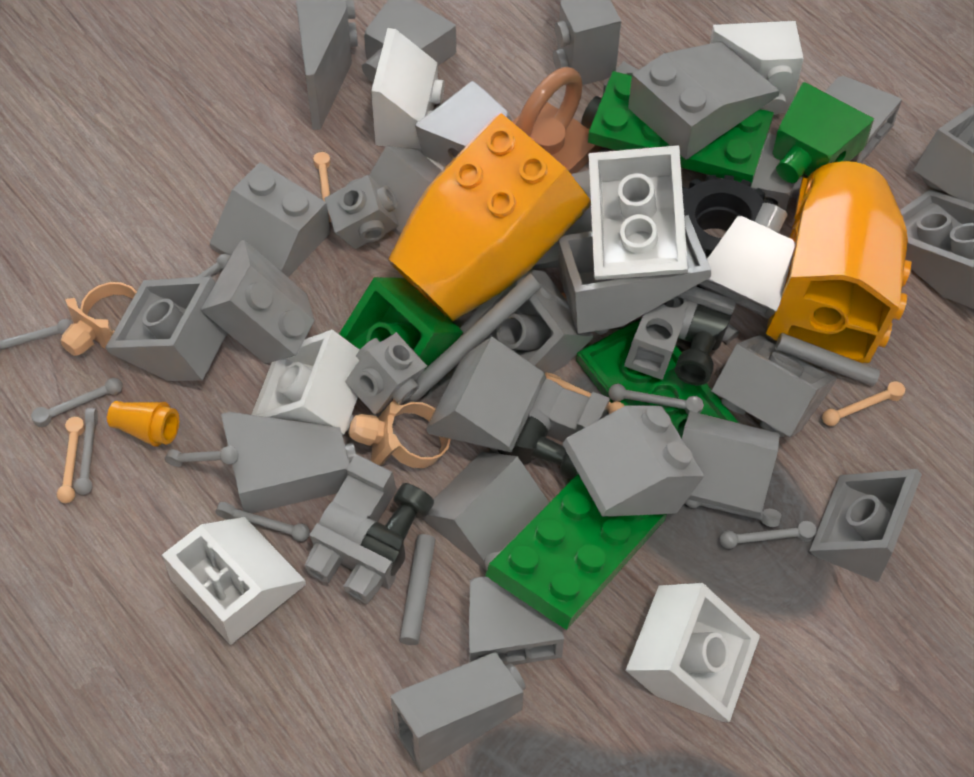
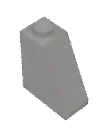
[221,412,356,513]
[390,652,526,773]

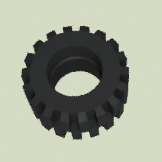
[682,175,773,290]

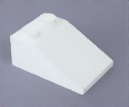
[589,145,688,280]

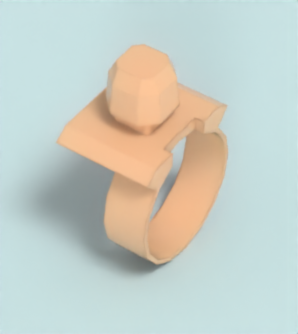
[61,282,137,356]
[349,399,451,468]

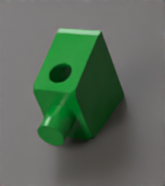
[772,82,875,183]

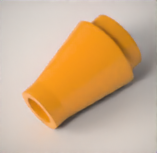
[107,401,180,447]

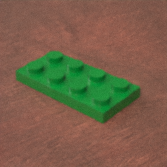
[588,71,774,186]
[485,474,667,630]

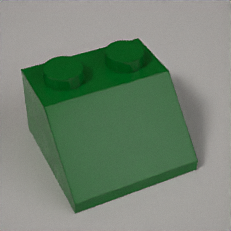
[339,277,463,369]

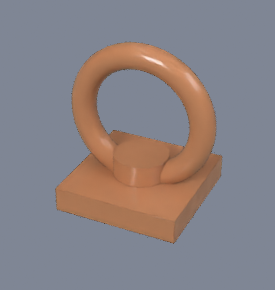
[513,67,602,174]

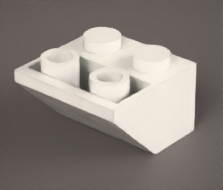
[162,517,306,645]

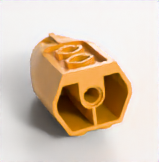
[388,113,591,322]
[766,161,912,363]

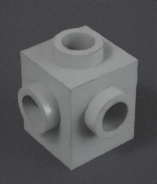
[324,175,399,249]
[345,332,427,415]

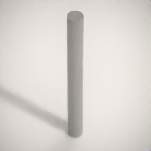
[403,273,542,404]

